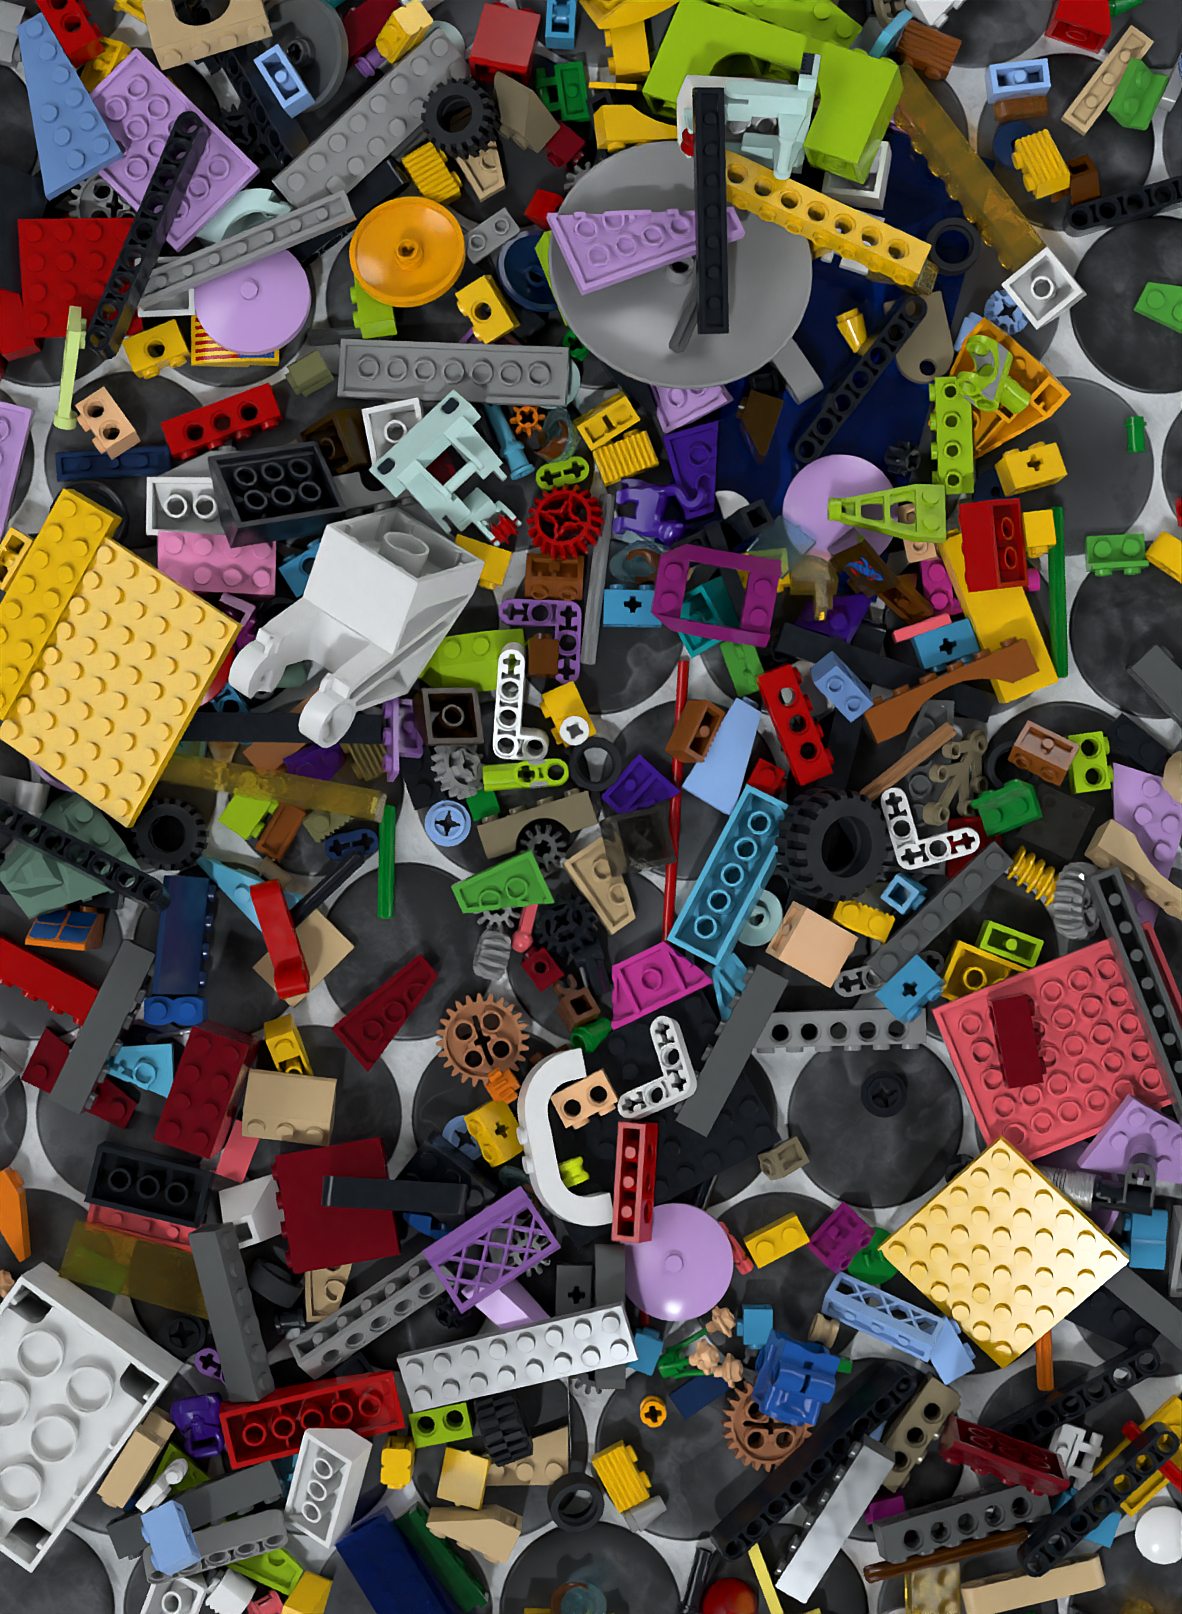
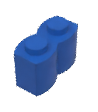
[144,995,208,1026]

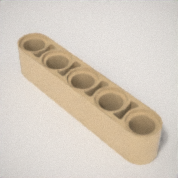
[960,1553,1106,1614]

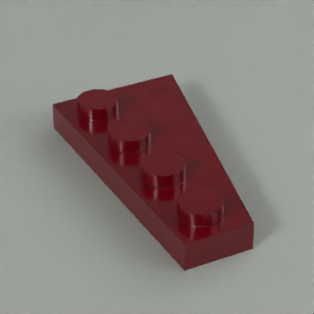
[331,953,439,1072]
[20,1027,139,1130]

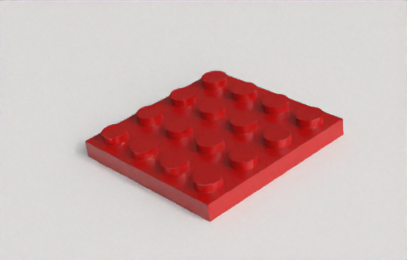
[18,218,143,339]

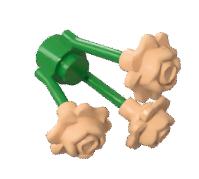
[657,1305,743,1388]

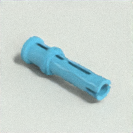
[481,404,535,480]

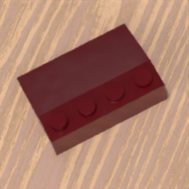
[938,1414,1070,1496]

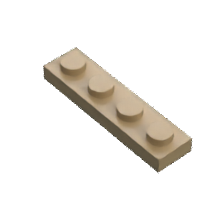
[1061,25,1154,136]

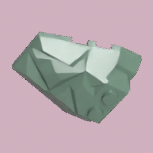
[0,791,142,919]

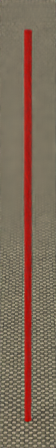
[639,661,690,1325]

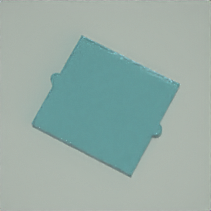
[746,515,816,580]

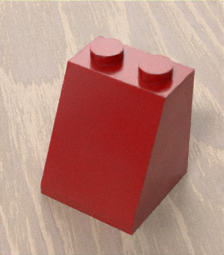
[1044,0,1112,54]
[469,2,542,87]

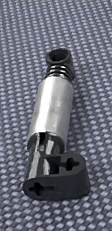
[945,1153,1158,1217]

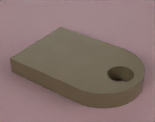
[883,291,954,384]

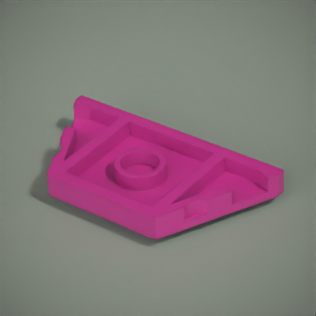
[611,941,714,1030]

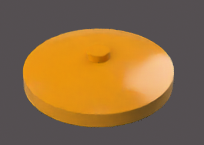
[349,197,466,307]

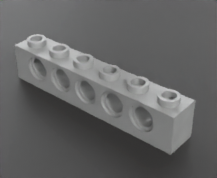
[754,1007,927,1054]
[289,1252,456,1380]

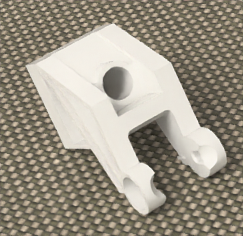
[228,507,485,748]

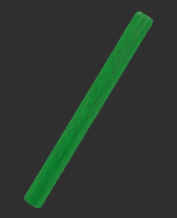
[1047,507,1068,678]

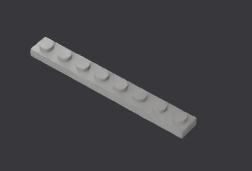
[138,190,357,309]

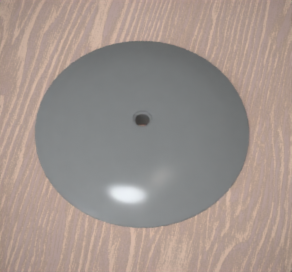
[548,141,812,389]

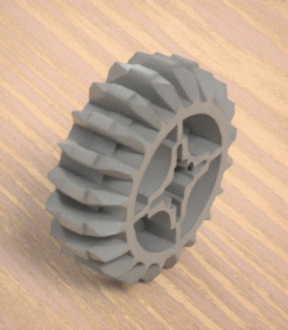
[1052,862,1100,940]

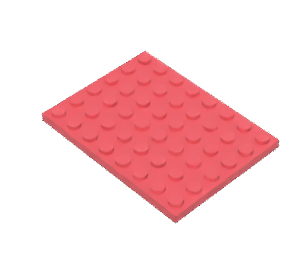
[931,921,1182,1161]

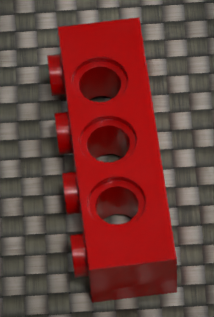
[35,0,105,68]
[160,382,284,461]
[754,663,835,786]
[611,1121,658,1243]

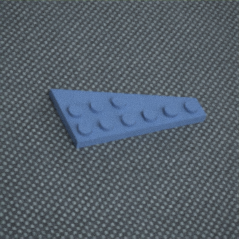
[17,12,124,201]

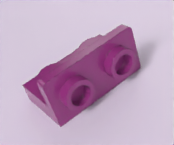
[218,592,258,655]
[805,1202,876,1274]

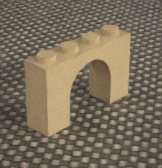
[142,0,273,70]
[97,1405,177,1509]

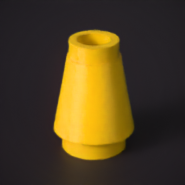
[836,308,868,353]

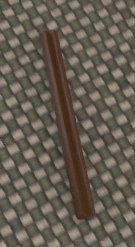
[863,1524,1028,1583]

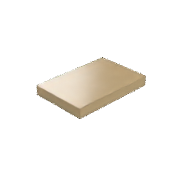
[252,909,355,1008]

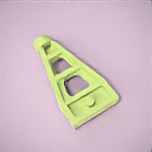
[53,306,87,430]

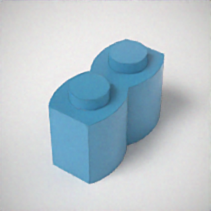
[1120,1208,1168,1270]

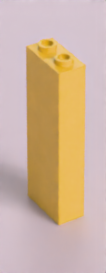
[936,528,1059,703]

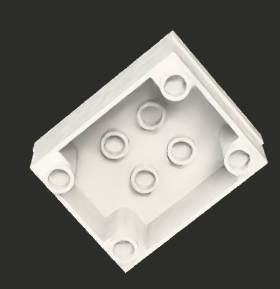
[0,1262,184,1573]

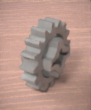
[431,745,485,800]

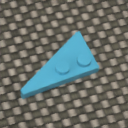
[195,855,304,932]
[70,1043,175,1099]

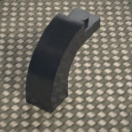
[670,499,775,570]

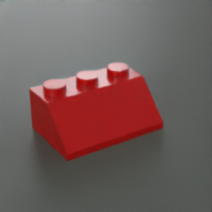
[958,498,1029,593]

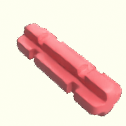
[719,1222,754,1275]

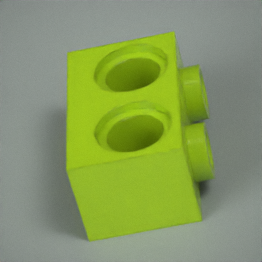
[1064,731,1114,794]
[409,1400,474,1448]

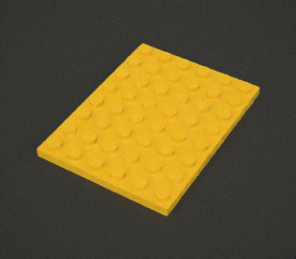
[0,536,243,828]

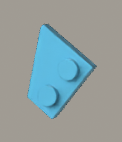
[711,952,747,1020]

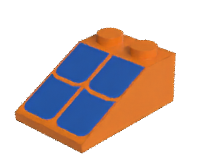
[25,904,105,951]

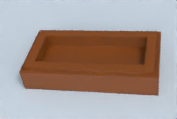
[254,798,309,863]

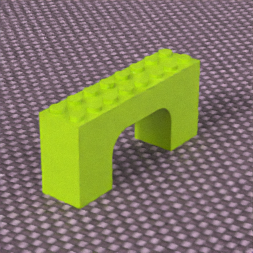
[642,0,904,185]

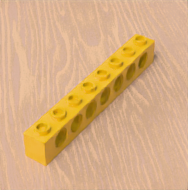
[725,148,932,287]

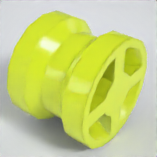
[558,1156,590,1188]

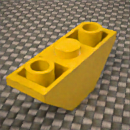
[281,1570,333,1614]

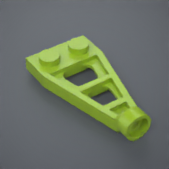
[827,484,946,543]

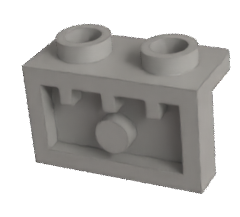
[464,207,520,264]

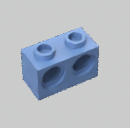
[810,651,874,722]

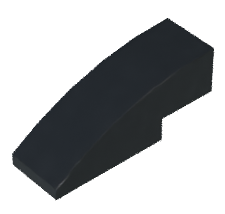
[598,358,657,417]

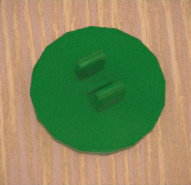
[847,1227,898,1285]

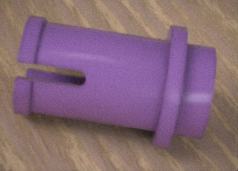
[355,46,387,78]

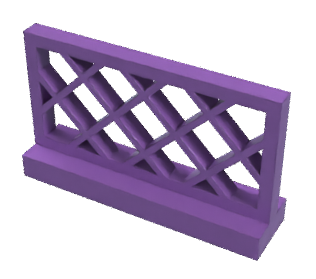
[422,1186,561,1314]

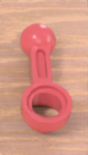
[511,904,538,953]

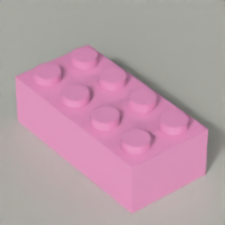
[156,531,276,601]

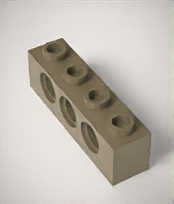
[880,1371,961,1493]

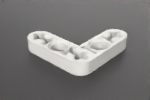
[881,787,980,870]
[618,1016,697,1120]

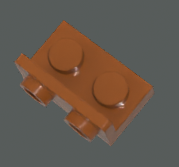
[525,553,584,601]
[1008,720,1080,786]

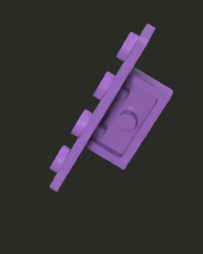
[382,697,423,782]

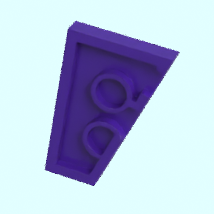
[663,420,719,521]

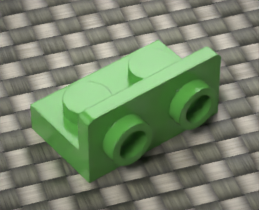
[1107,58,1169,130]
[1084,533,1149,577]
[719,641,764,697]

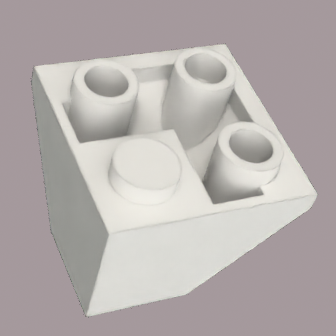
[219,1174,285,1249]

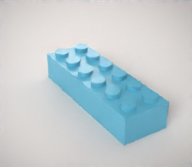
[666,784,789,968]

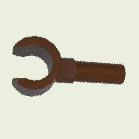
[528,1044,569,1067]

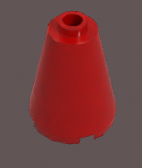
[701,1577,759,1614]

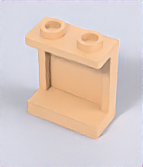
[765,901,859,988]

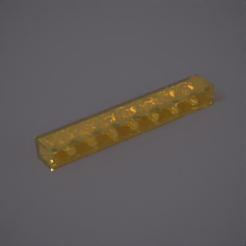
[893,61,1047,274]
[158,752,387,823]

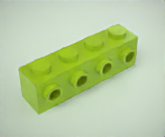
[929,376,974,495]

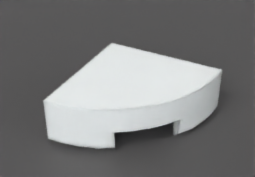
[715,491,749,519]

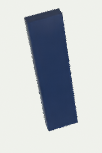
[55,445,173,482]

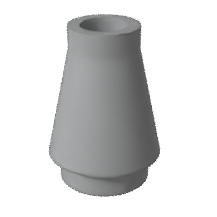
[622,1495,667,1533]

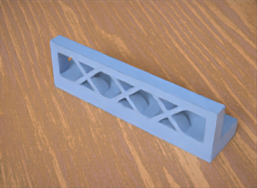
[821,1271,946,1363]

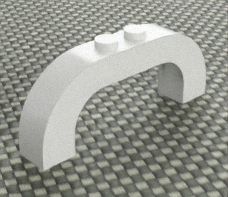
[516,1048,613,1226]

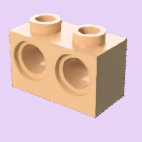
[75,386,140,460]
[550,1068,619,1129]

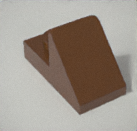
[876,573,934,625]

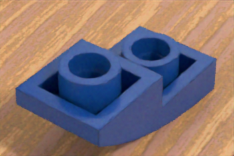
[402,1211,452,1240]

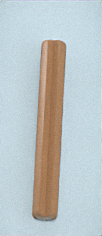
[859,722,957,802]

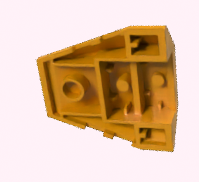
[928,317,1071,461]

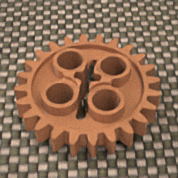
[436,992,530,1087]
[720,1376,815,1472]

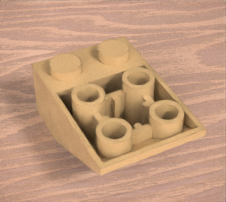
[426,1504,523,1564]

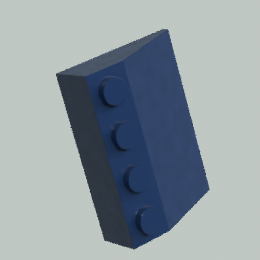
[152,875,217,994]

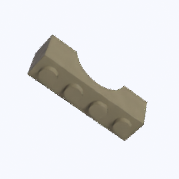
[477,787,598,859]

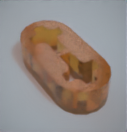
[993,96,1049,122]

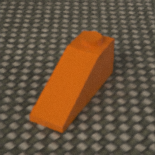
[0,1166,31,1262]

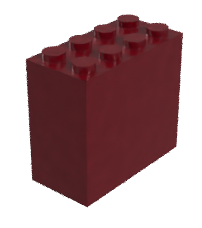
[153,1020,263,1159]
[271,1137,402,1274]

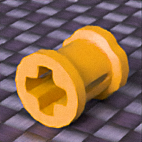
[640,1395,666,1427]

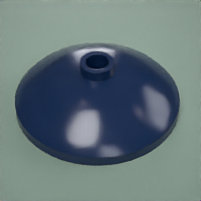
[497,230,559,312]

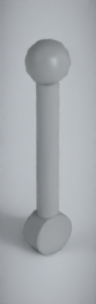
[146,1027,192,1044]

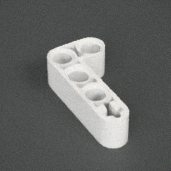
[493,642,549,761]

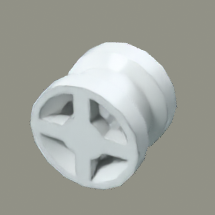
[560,716,589,745]

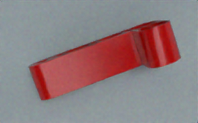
[249,878,311,1000]

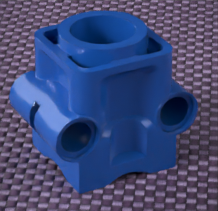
[751,1329,841,1427]

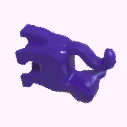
[612,478,707,549]

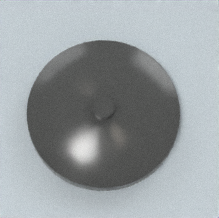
[253,0,349,113]

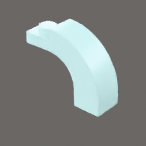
[196,188,295,248]

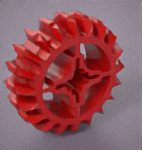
[526,483,605,561]

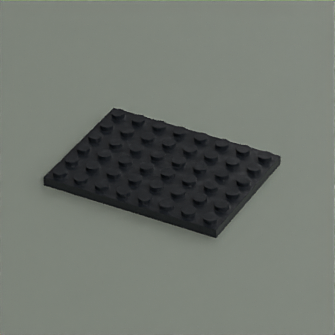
[508,989,782,1249]

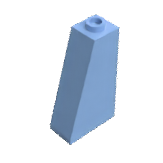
[682,696,762,817]

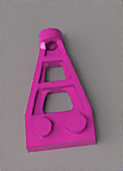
[920,558,1040,618]

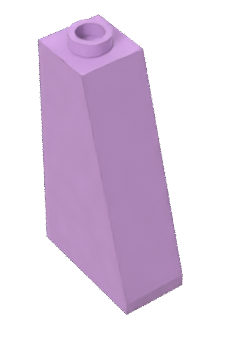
[461,1262,550,1329]

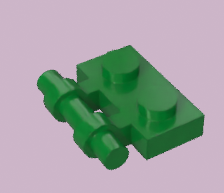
[533,61,590,124]

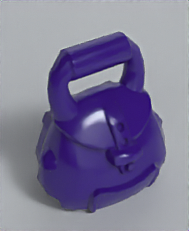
[170,1392,225,1460]

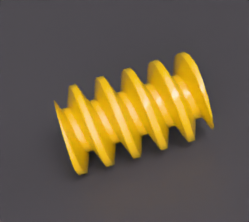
[1007,845,1060,907]

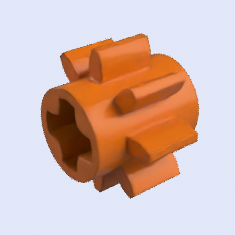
[510,406,546,438]
[485,1067,521,1105]

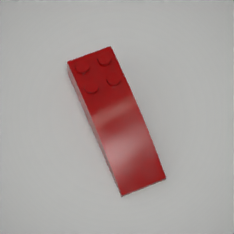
[219,1370,405,1470]

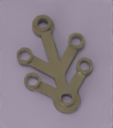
[923,729,989,826]

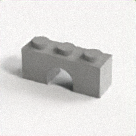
[333,472,418,518]

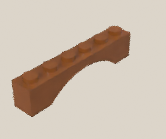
[862,636,1040,743]

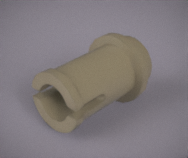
[256,856,293,890]

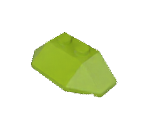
[419,629,525,692]

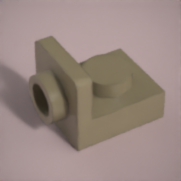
[758,1136,810,1181]

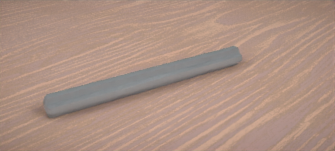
[580,494,615,665]

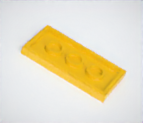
[1091,1394,1182,1517]

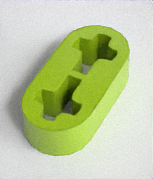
[536,456,589,492]

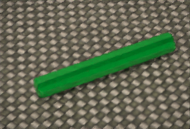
[377,805,396,919]

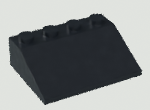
[0,164,49,295]
[207,440,347,548]

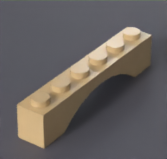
[1084,819,1182,921]

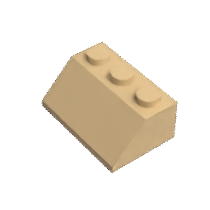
[242,1068,337,1146]

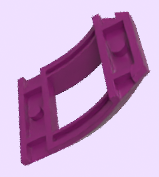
[650,544,781,648]

